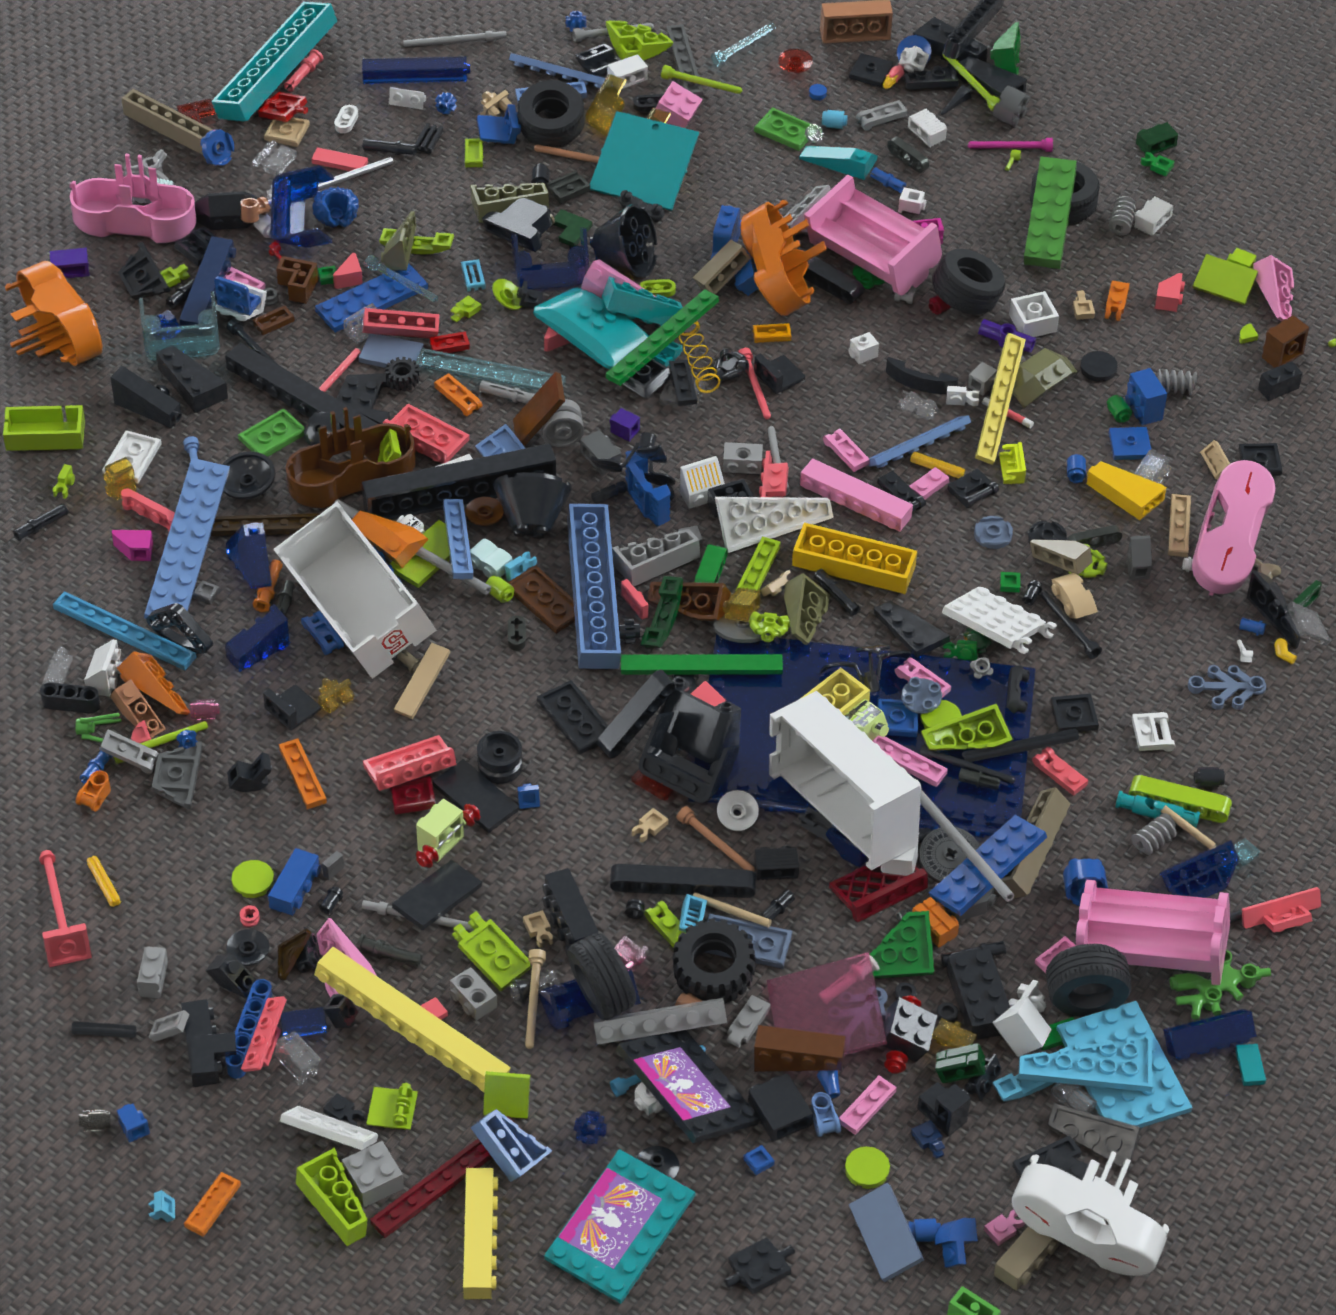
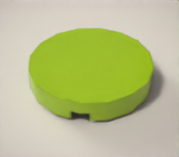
[920,700,962,729]
[231,860,274,898]
[845,1146,890,1189]

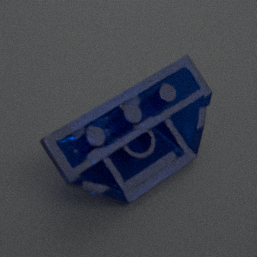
[1160,840,1240,898]

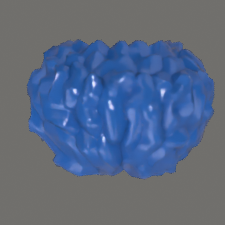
[313,187,359,227]

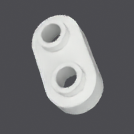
[335,105,358,134]

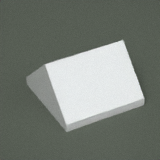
[992,995,1051,1057]

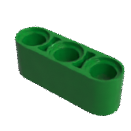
[694,544,728,583]

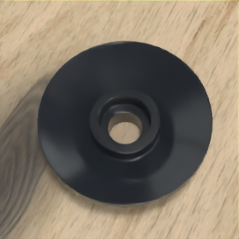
[304,412,340,446]
[226,929,270,966]
[636,1146,679,1180]

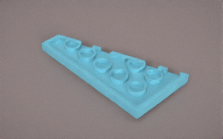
[1018,1034,1153,1092]

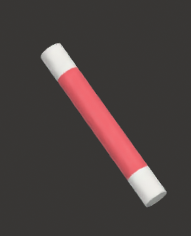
[982,397,1034,429]

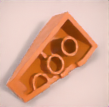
[352,510,428,568]
[117,652,190,715]

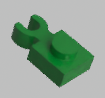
[1141,152,1175,177]
[943,640,979,662]

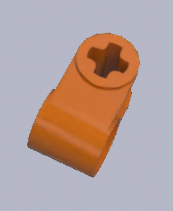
[76,770,111,812]

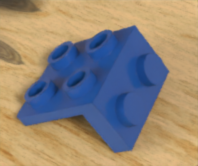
[477,104,521,144]
[214,276,261,316]

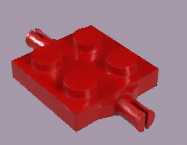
[258,92,308,122]

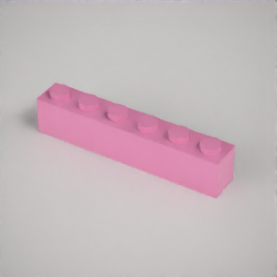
[800,458,913,532]

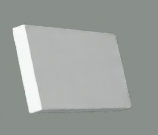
[280,1106,378,1150]

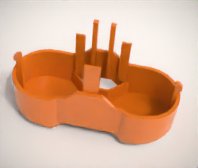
[5,261,102,366]

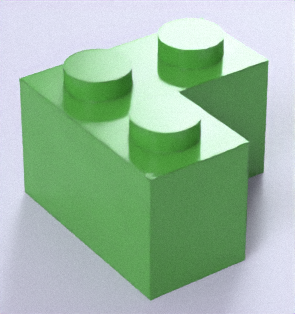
[947,1286,1001,1315]

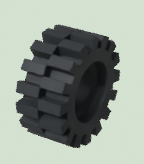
[385,357,420,391]

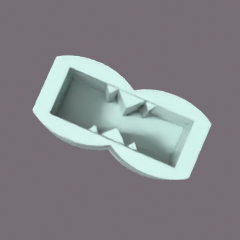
[470,539,513,578]

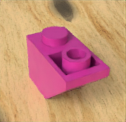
[112,530,153,561]

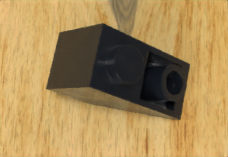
[205,952,257,998]

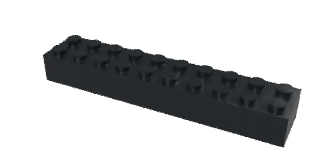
[362,444,556,520]

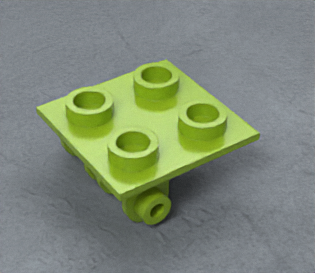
[367,1083,418,1130]

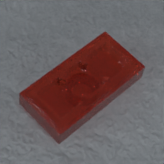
[632,770,675,802]

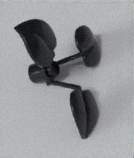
[590,432,676,486]
[820,645,911,693]

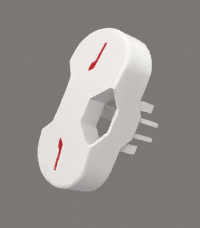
[1012,1151,1169,1276]

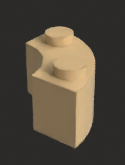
[1052,573,1098,619]

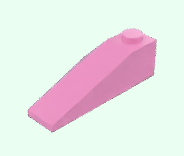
[1253,255,1294,321]
[581,259,656,299]
[317,918,377,997]

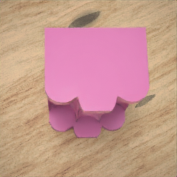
[804,175,942,296]
[1076,880,1230,985]

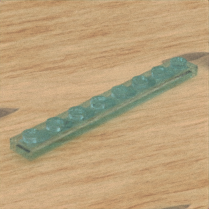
[416,348,566,390]

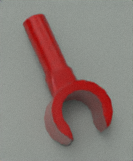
[269,241,282,261]

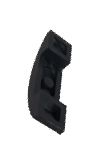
[886,357,959,394]

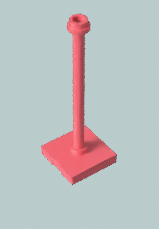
[39,850,92,968]

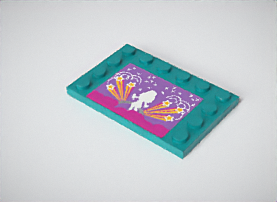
[544,1149,696,1304]

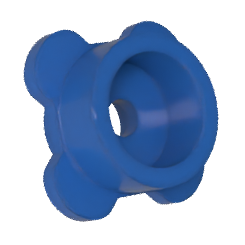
[176,730,198,749]

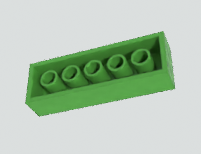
[1024,156,1077,269]

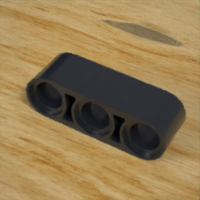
[40,682,100,713]

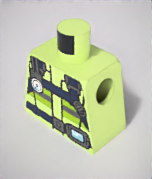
[845,699,889,740]

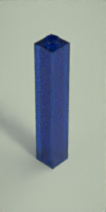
[362,56,470,84]

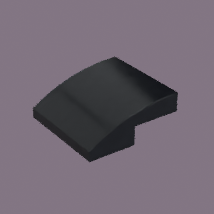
[575,43,621,76]
[174,227,217,266]

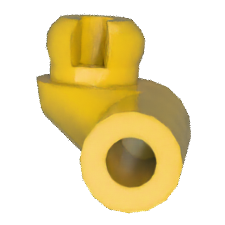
[1274,638,1297,664]

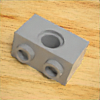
[723,442,763,474]

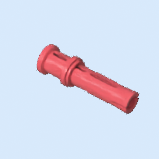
[284,49,323,92]

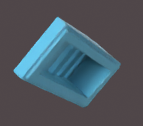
[679,894,707,932]

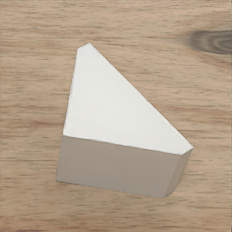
[881,845,918,876]

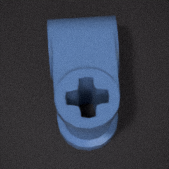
[810,1092,841,1137]

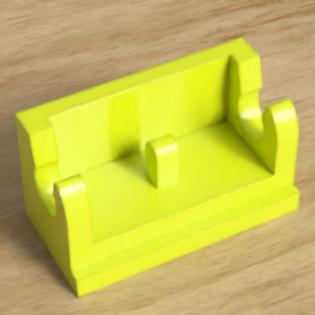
[999,442,1026,484]

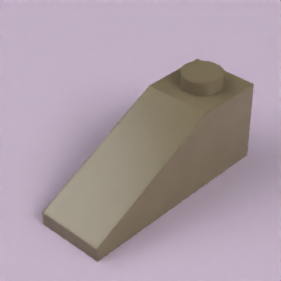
[1030,539,1093,575]

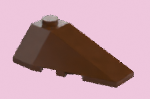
[647,582,732,621]

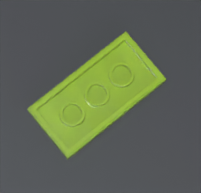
[390,520,469,588]

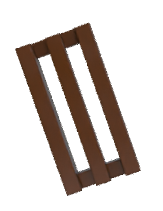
[253,305,295,336]

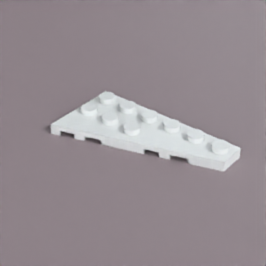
[715,497,833,553]

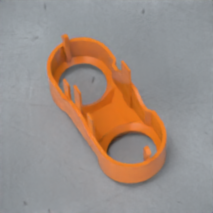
[740,200,827,316]

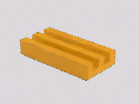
[752,323,792,343]

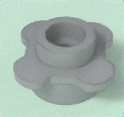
[970,657,993,679]

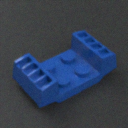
[625,450,671,527]

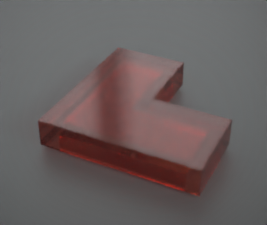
[177,99,216,124]

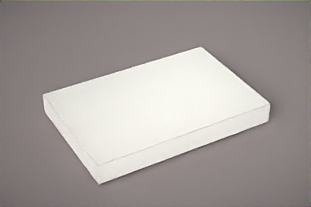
[102,430,161,484]

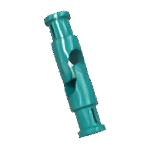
[1115,791,1201,828]

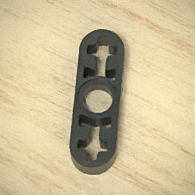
[887,137,930,173]
[1066,525,1123,549]

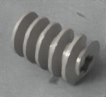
[1109,196,1136,236]
[1157,369,1197,395]
[1131,813,1177,855]

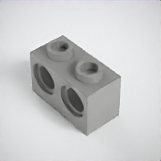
[449,967,497,1021]

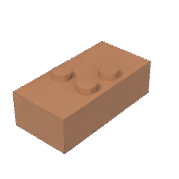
[820,0,893,43]

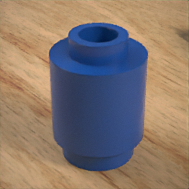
[1067,454,1086,483]
[908,1218,941,1242]

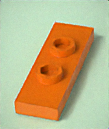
[184,1172,241,1237]

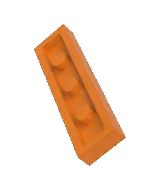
[279,738,327,809]

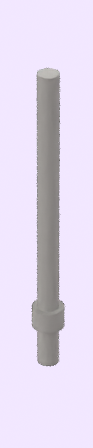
[403,31,507,47]
[362,900,474,931]

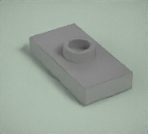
[149,1010,189,1042]

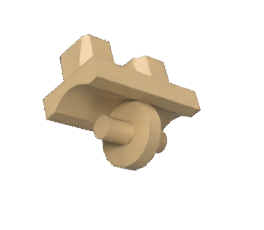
[480,90,512,117]

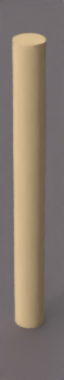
[693,892,772,928]

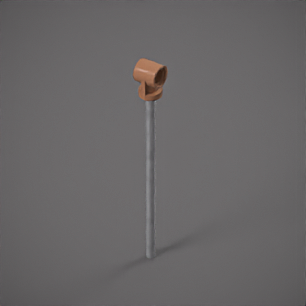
[241,157,394,223]

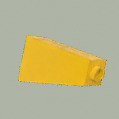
[1087,461,1167,520]

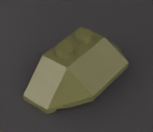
[1013,348,1078,408]

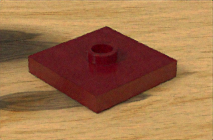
[391,776,436,815]

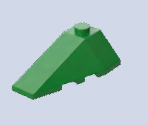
[990,22,1021,75]

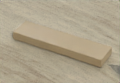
[1168,494,1191,557]
[394,643,450,719]

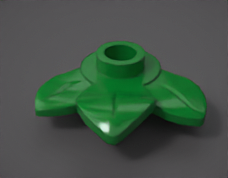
[853,265,885,289]

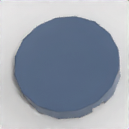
[974,516,1013,549]

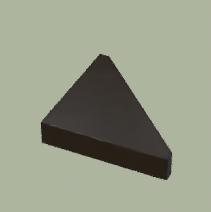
[278,929,311,981]

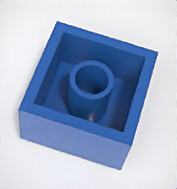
[1125,368,1167,425]

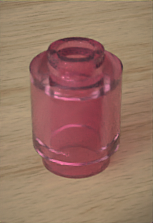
[190,699,220,720]

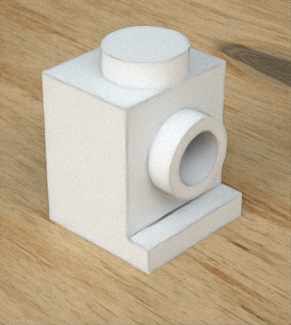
[898,187,927,214]

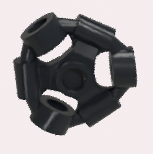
[711,349,749,382]

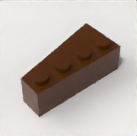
[754,1025,846,1072]

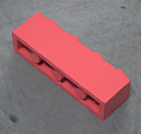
[362,308,439,339]

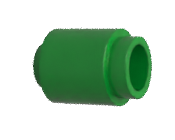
[1107,395,1132,423]

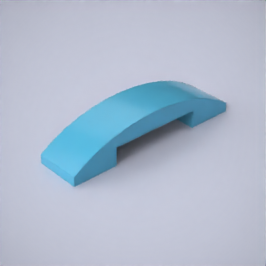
[992,1046,1072,1101]

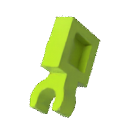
[161,264,190,288]
[450,296,482,322]
[53,464,75,499]

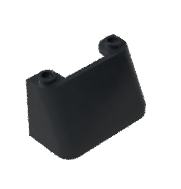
[658,676,741,763]

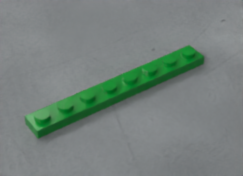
[605,289,719,386]

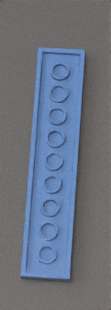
[144,458,230,619]

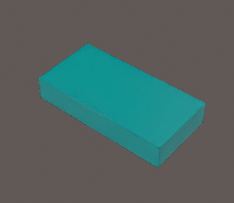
[1235,1044,1266,1086]

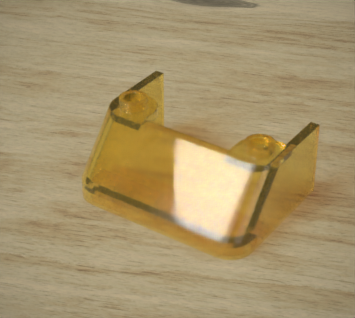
[586,74,671,137]

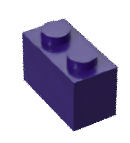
[50,248,90,278]

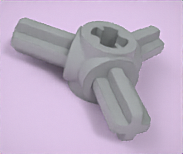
[124,149,169,180]

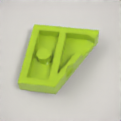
[378,429,401,462]

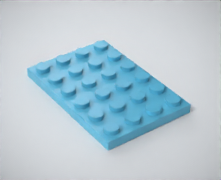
[1056,1001,1192,1128]

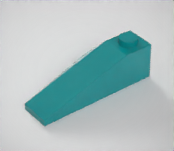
[799,146,878,180]

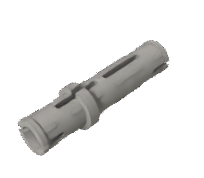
[479,380,535,404]

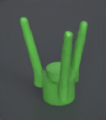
[76,713,122,743]

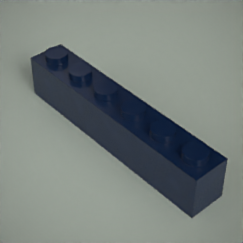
[179,236,236,335]

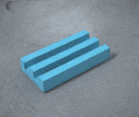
[461,260,486,292]

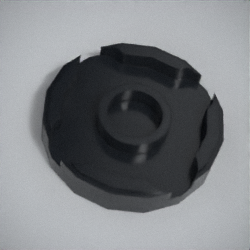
[1080,351,1118,382]
[1028,520,1067,543]

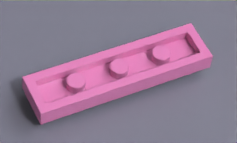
[872,735,948,787]

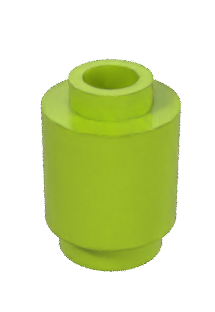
[486,576,514,603]

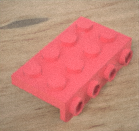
[383,404,470,464]
[363,735,456,791]

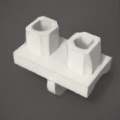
[1009,980,1046,1012]

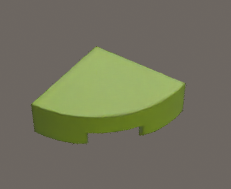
[1239,323,1259,344]

